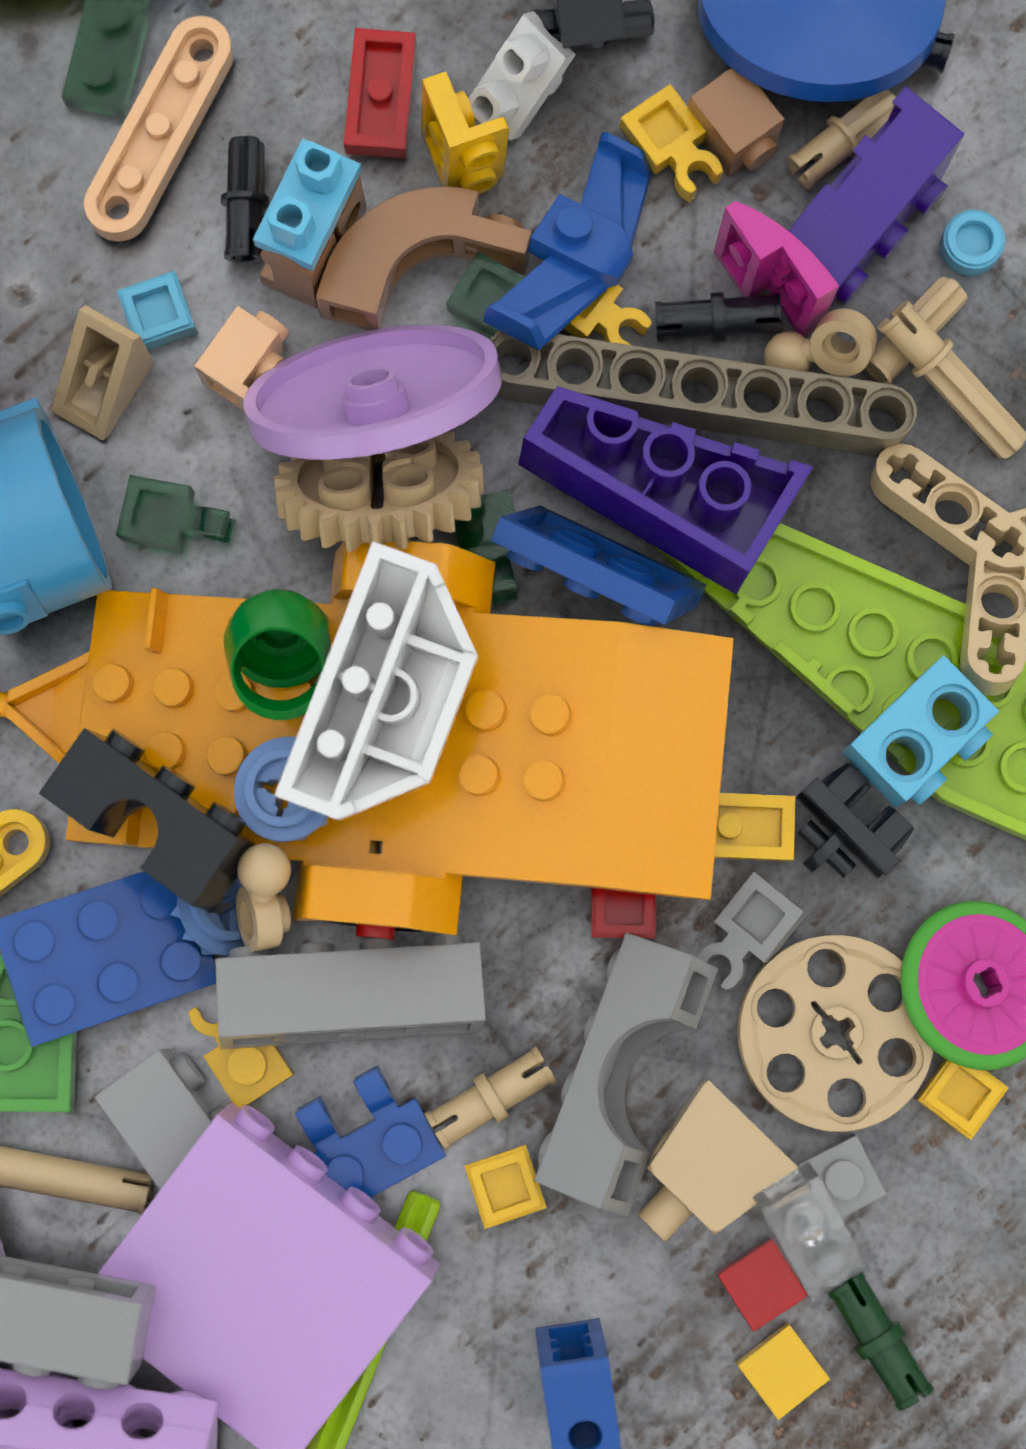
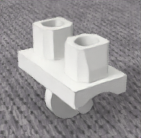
[468,11,576,141]

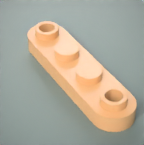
[84,16,234,241]

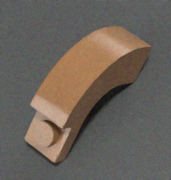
[316,187,532,331]

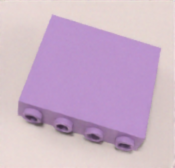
[98,1102,440,1449]

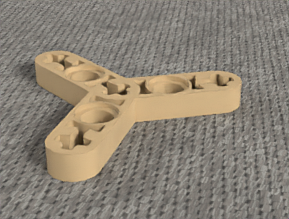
[870,444,1026,696]

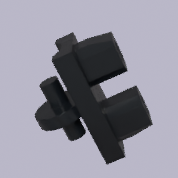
[795,763,914,879]

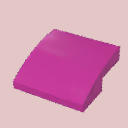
[714,201,839,337]

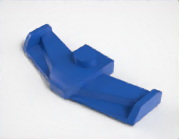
[483,132,652,350]

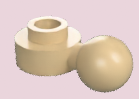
[764,309,877,377]
[236,843,291,952]

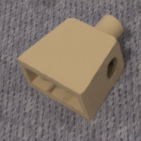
[637,1079,800,1242]

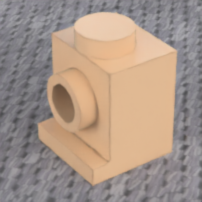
[194,306,289,412]

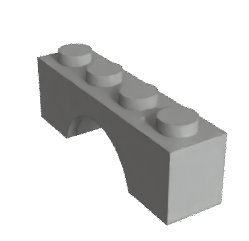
[534,933,718,1216]

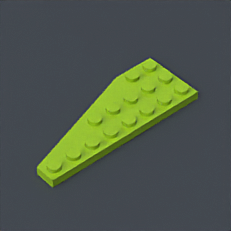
[649,523,1026,841]

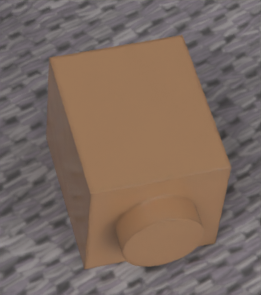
[688,68,785,178]

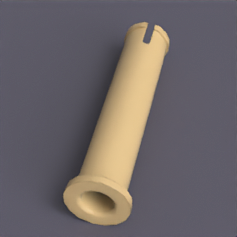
[0,1146,154,1215]

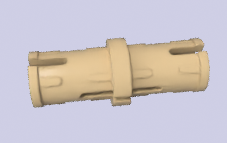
[424,1046,557,1150]

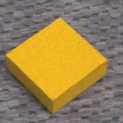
[915,1058,1009,1140]
[464,1144,547,1229]
[735,1322,830,1420]

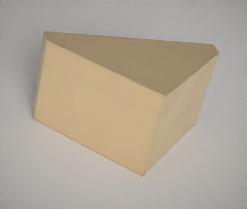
[50,305,154,441]

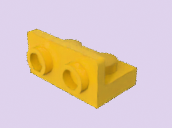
[421,71,509,195]

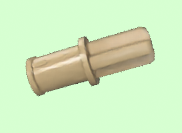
[786,90,896,190]
[863,277,968,384]

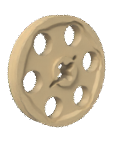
[737,935,933,1132]

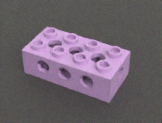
[0,1367,218,1449]

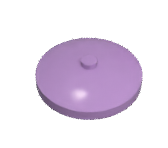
[243,325,502,460]

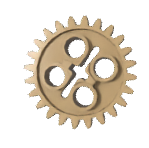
[273,431,484,552]

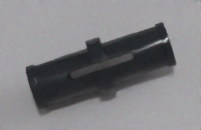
[655,292,782,343]

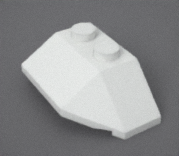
[274,542,478,821]

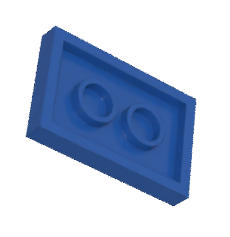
[490,505,707,627]
[0,871,216,1047]

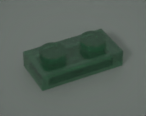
[61,0,153,118]

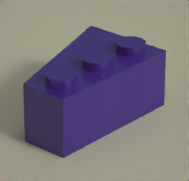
[788,86,965,307]

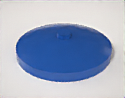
[697,0,945,102]

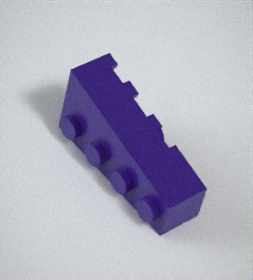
[518,386,813,595]

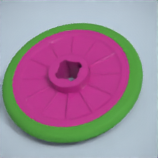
[901,901,1026,1070]

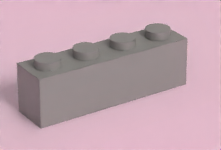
[215,935,486,1049]
[94,1049,224,1190]
[0,1256,156,1389]

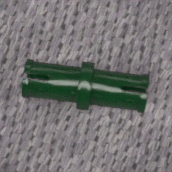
[827,1271,935,1411]

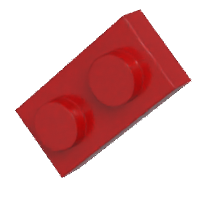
[344,28,417,159]

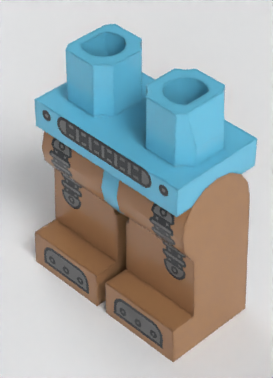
[253,138,367,308]

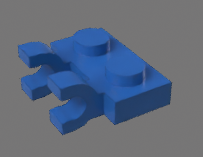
[295,1065,446,1197]

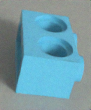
[841,655,999,808]

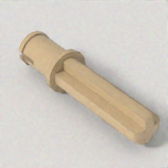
[877,300,1026,459]

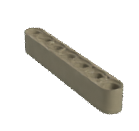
[490,331,917,456]

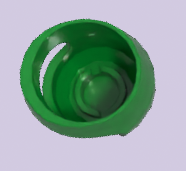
[223,589,331,720]

